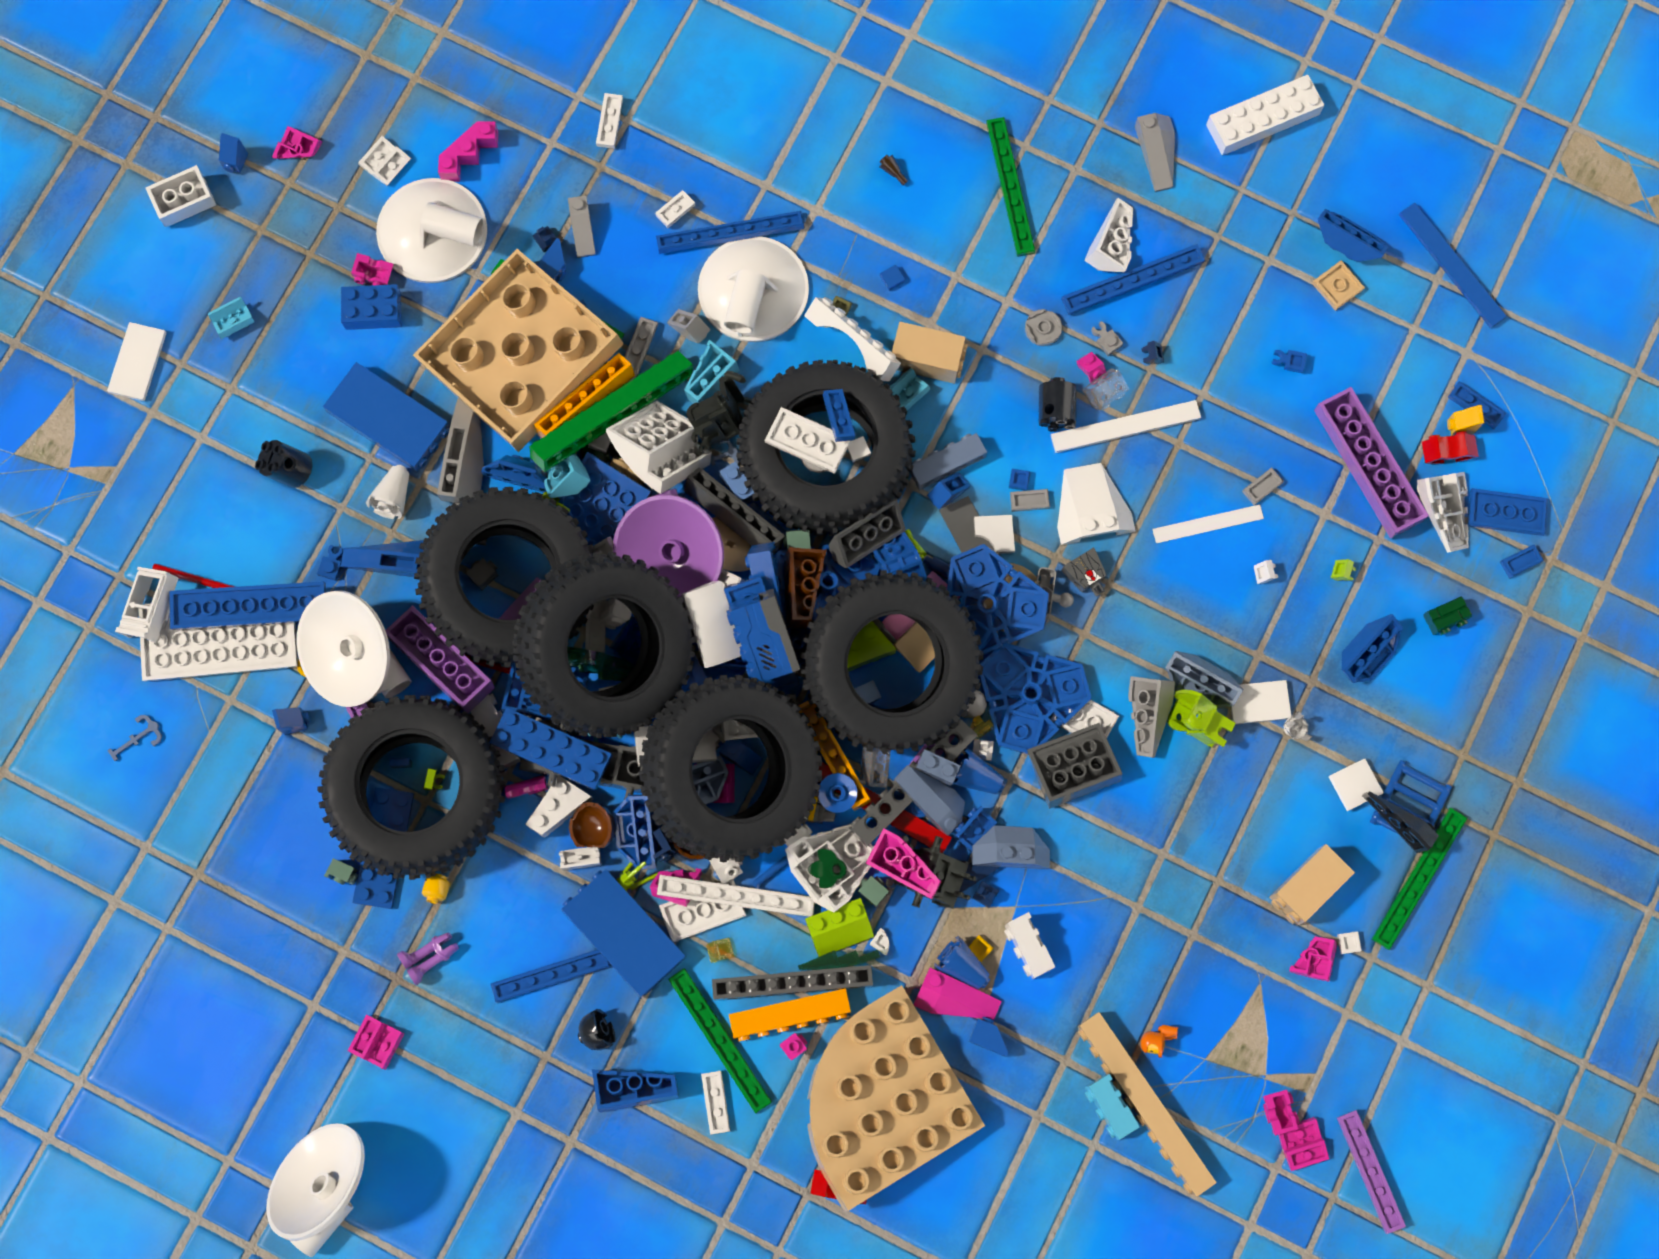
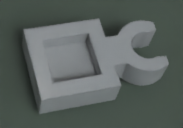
[1091,321,1123,356]

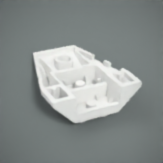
[1057,463,1136,545]
[1417,472,1469,553]
[785,824,874,913]

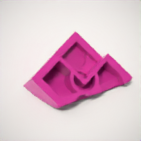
[505,775,548,799]
[1289,936,1337,982]

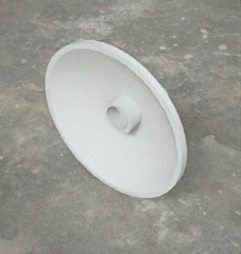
[376,178,487,283]
[698,237,809,342]
[297,591,412,707]
[266,1123,365,1257]

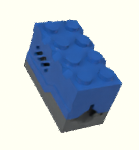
[726,589,800,682]

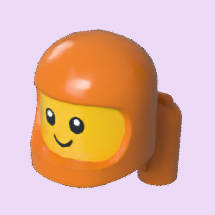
[1140,1025,1178,1058]

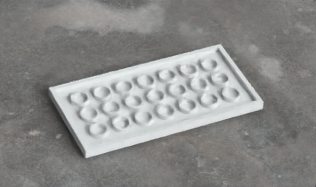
[138,604,298,682]

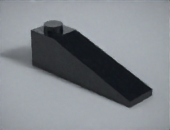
[1362,791,1439,853]

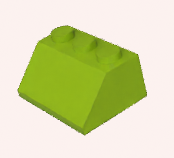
[805,898,874,958]

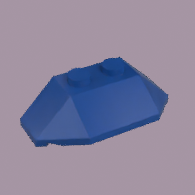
[1318,209,1388,262]
[481,455,547,493]
[1341,614,1403,683]
[613,794,658,869]

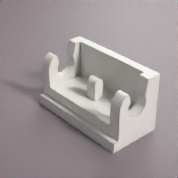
[559,847,602,871]

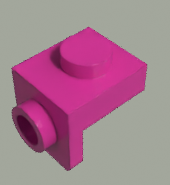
[1076,352,1107,385]
[780,1033,808,1060]

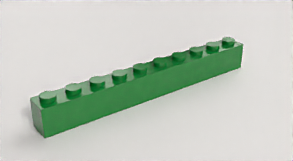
[529,351,693,472]

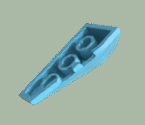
[544,453,591,498]

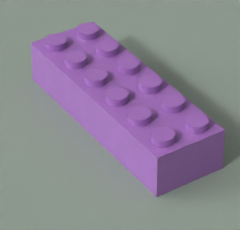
[385,605,495,713]

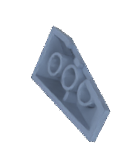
[894,765,965,836]

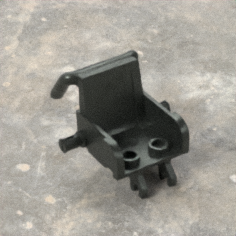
[687,371,753,454]
[886,836,977,909]

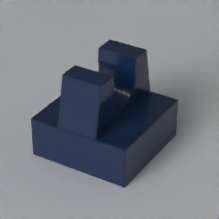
[532,226,556,252]
[1141,341,1164,365]
[972,881,999,908]

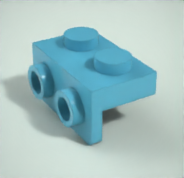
[208,297,255,339]
[890,368,930,410]

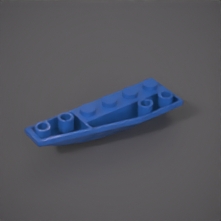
[340,540,424,577]

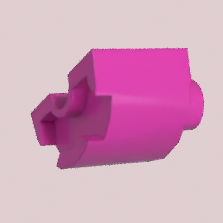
[351,253,393,285]
[1263,1090,1299,1136]

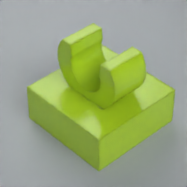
[1331,559,1356,581]
[423,768,445,791]

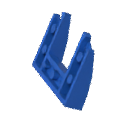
[501,663,588,724]

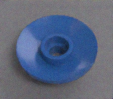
[818,773,857,813]

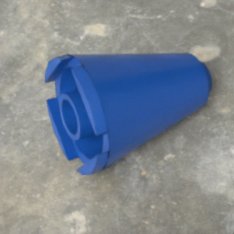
[953,748,1005,794]
[934,936,990,989]

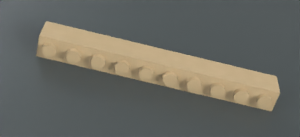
[1077,1012,1216,1197]

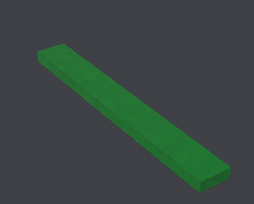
[986,117,1035,257]
[1371,808,1467,950]
[668,968,772,1114]

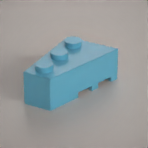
[684,340,740,404]
[1085,1074,1139,1140]

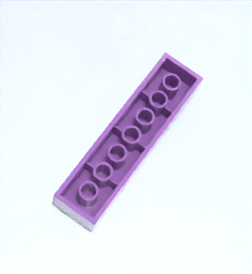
[1314,387,1429,539]

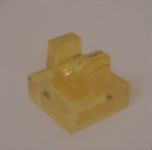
[972,715,994,739]

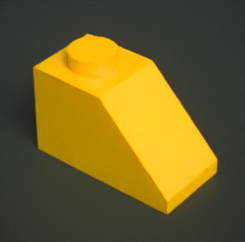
[1447,405,1484,436]

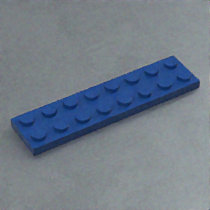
[169,581,326,630]

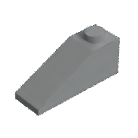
[568,195,596,258]

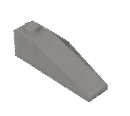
[1135,113,1175,192]
[1128,676,1175,758]

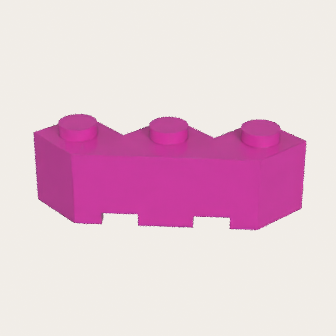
[438,121,498,182]

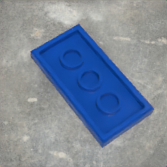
[1468,488,1548,536]

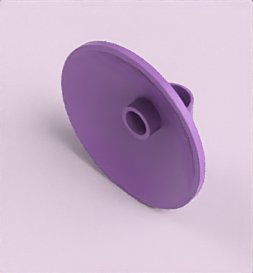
[613,488,724,608]

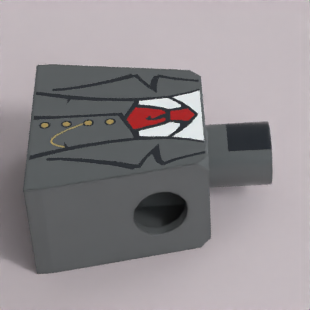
[1061,547,1106,597]

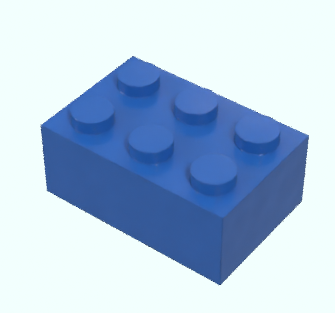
[341,284,402,330]

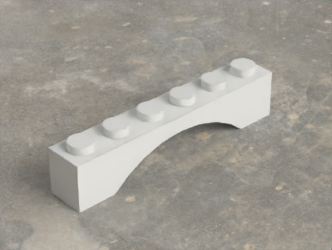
[804,297,901,381]

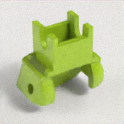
[1167,690,1236,748]

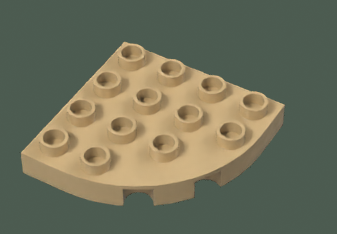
[807,985,985,1212]

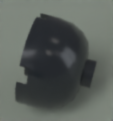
[578,1009,616,1051]

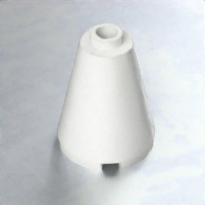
[366,465,409,519]

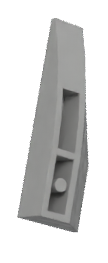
[437,398,484,503]

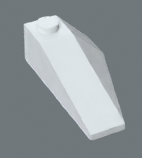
[1084,198,1133,272]

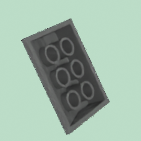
[1027,723,1122,809]

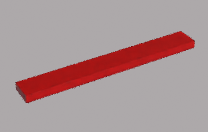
[818,762,952,853]

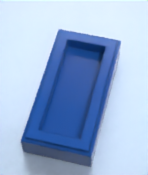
[1500,544,1544,578]

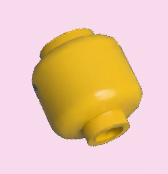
[422,873,450,904]

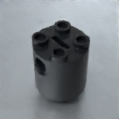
[1038,377,1076,432]
[255,440,312,488]

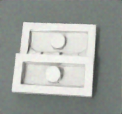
[358,136,411,186]
[1328,759,1384,811]

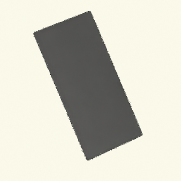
[939,496,1000,556]

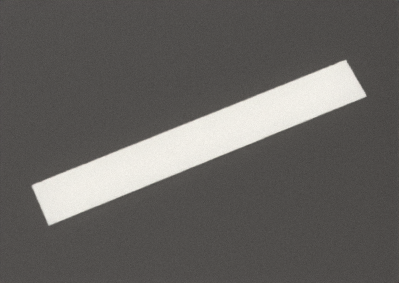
[1152,505,1264,543]

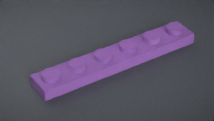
[1337,1110,1406,1234]

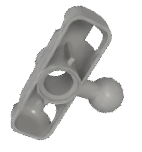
[1036,567,1074,625]

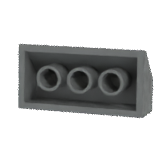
[828,498,906,568]

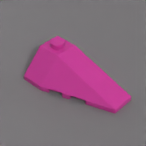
[866,828,941,899]
[913,968,1002,1020]

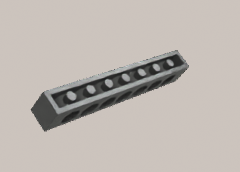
[850,719,978,847]
[712,965,873,1001]

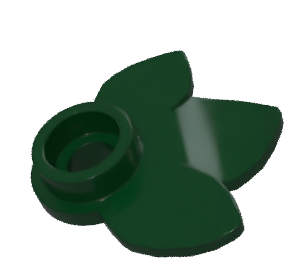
[807,849,847,889]

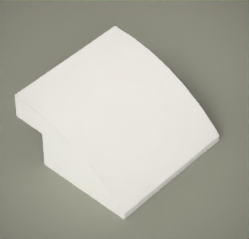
[606,401,712,494]

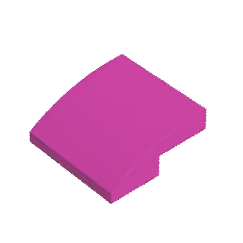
[348,1014,405,1070]
[1278,1117,1329,1171]

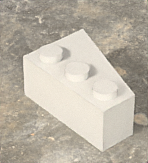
[526,776,593,838]
[1004,912,1055,979]

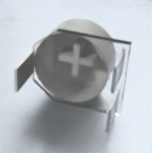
[1283,711,1312,741]

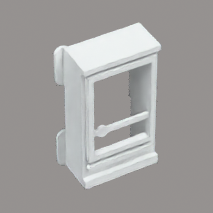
[115,567,179,643]

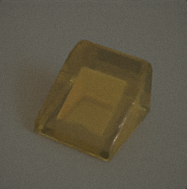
[706,938,734,963]

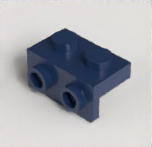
[653,828,677,863]

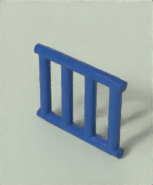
[1370,760,1452,834]

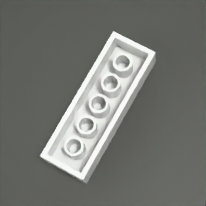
[1206,75,1324,156]

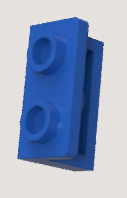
[954,806,997,852]

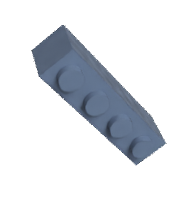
[910,433,987,491]

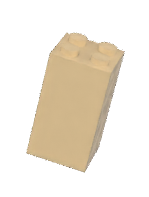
[892,321,968,384]
[1269,844,1355,926]

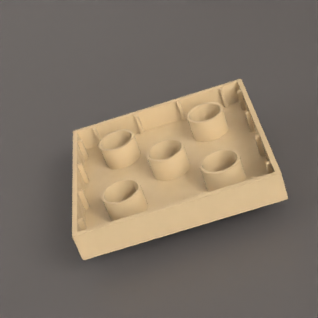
[413,249,624,452]

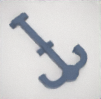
[710,440,738,466]
[107,715,162,761]

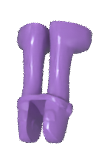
[397,932,459,985]

